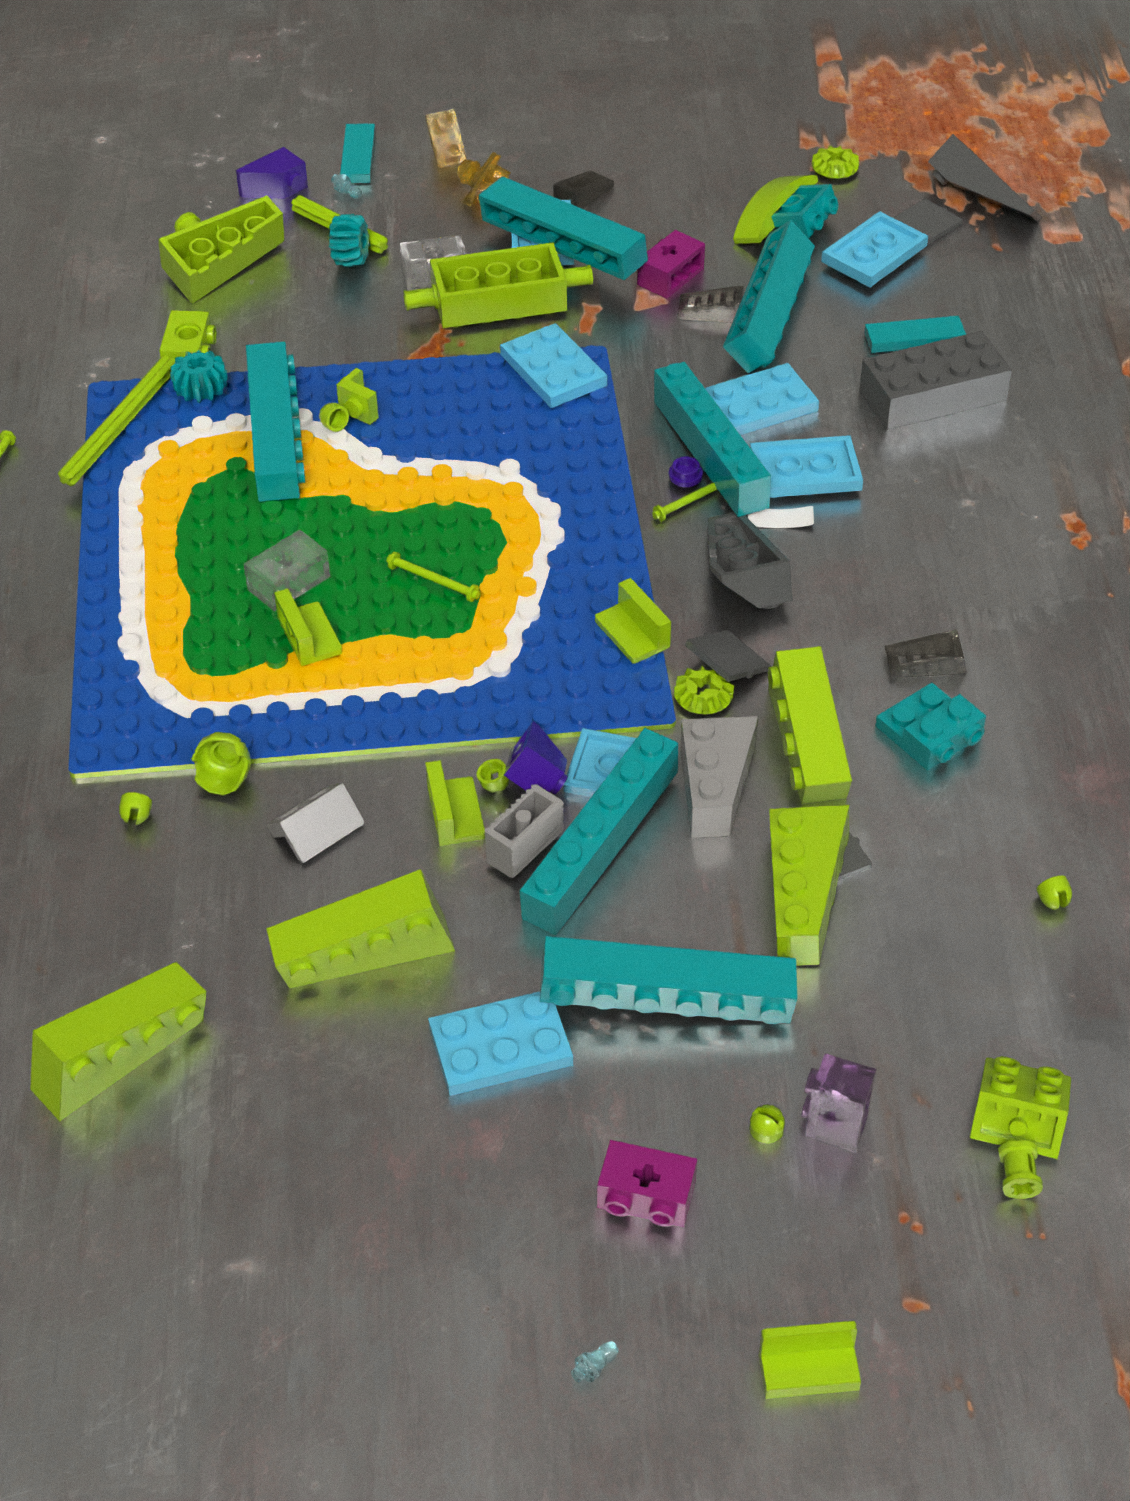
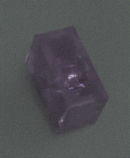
[801,1053,877,1153]

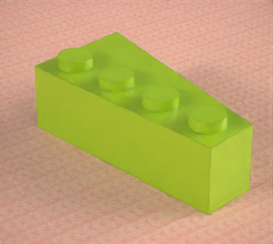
[158,195,284,304]
[769,805,849,966]
[266,869,455,989]

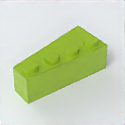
[768,646,852,804]
[30,962,207,1122]

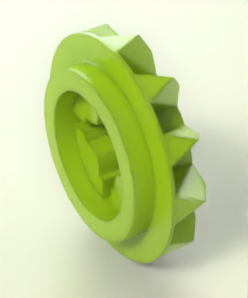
[812,145,859,179]
[674,665,734,714]

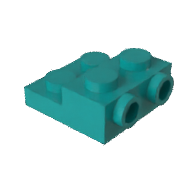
[772,184,838,238]
[875,682,986,771]

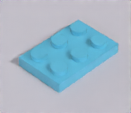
[821,211,928,287]
[500,323,607,408]
[705,363,819,435]
[750,435,863,498]
[428,991,573,1096]

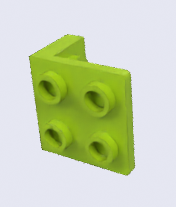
[970,1056,1071,1159]

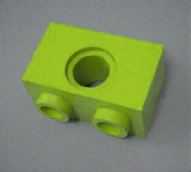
[159,310,217,358]

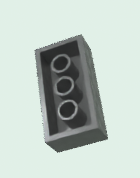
[859,331,1012,430]

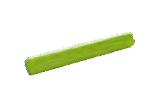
[291,195,388,254]

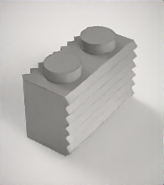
[485,784,564,878]

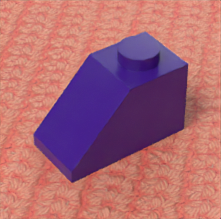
[236,147,308,199]
[504,721,568,795]

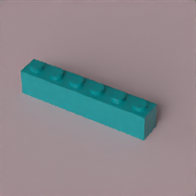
[478,176,648,280]
[723,220,815,373]
[246,341,306,502]
[654,362,771,517]
[520,728,679,936]
[540,936,798,1024]

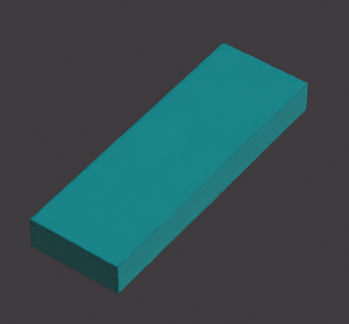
[340,124,376,183]
[864,316,966,353]

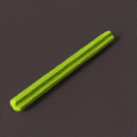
[58,355,175,486]

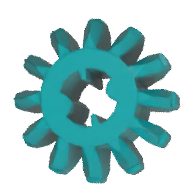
[328,214,370,267]
[170,349,228,403]

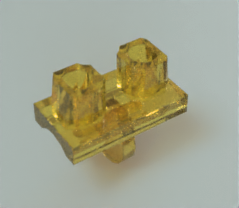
[425,109,467,169]
[457,152,511,207]

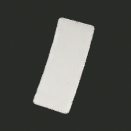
[748,506,814,528]

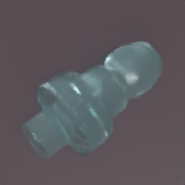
[331,174,362,199]
[571,1341,619,1382]

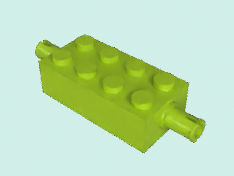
[403,242,593,328]

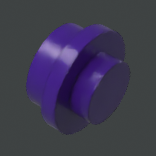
[669,456,703,488]

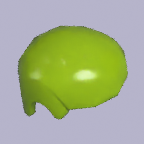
[191,732,251,796]

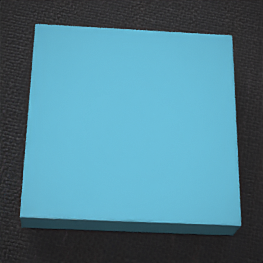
[563,728,636,797]

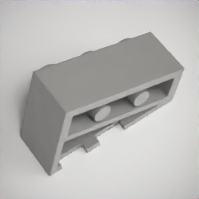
[680,716,758,838]

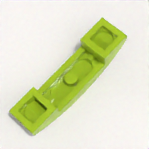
[733,175,819,244]

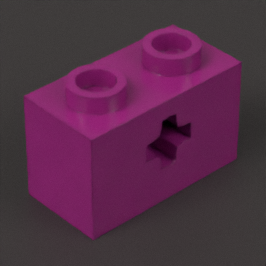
[637,230,705,299]
[597,1140,697,1228]

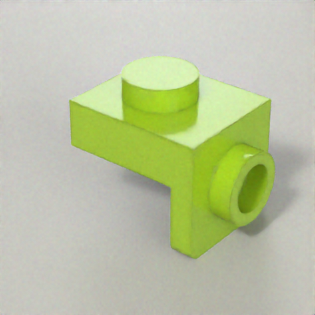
[336,368,378,425]

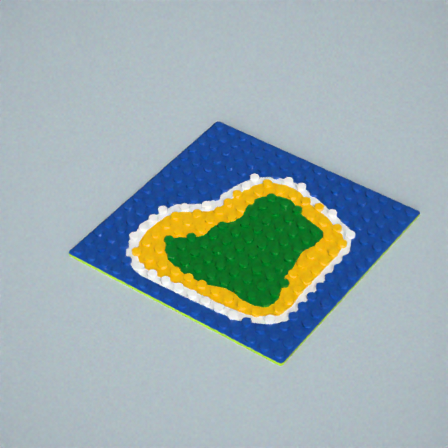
[68,345,676,779]

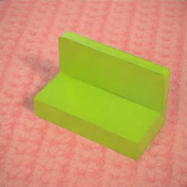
[595,578,671,664]
[274,588,342,666]
[425,760,485,846]
[758,1321,861,1399]

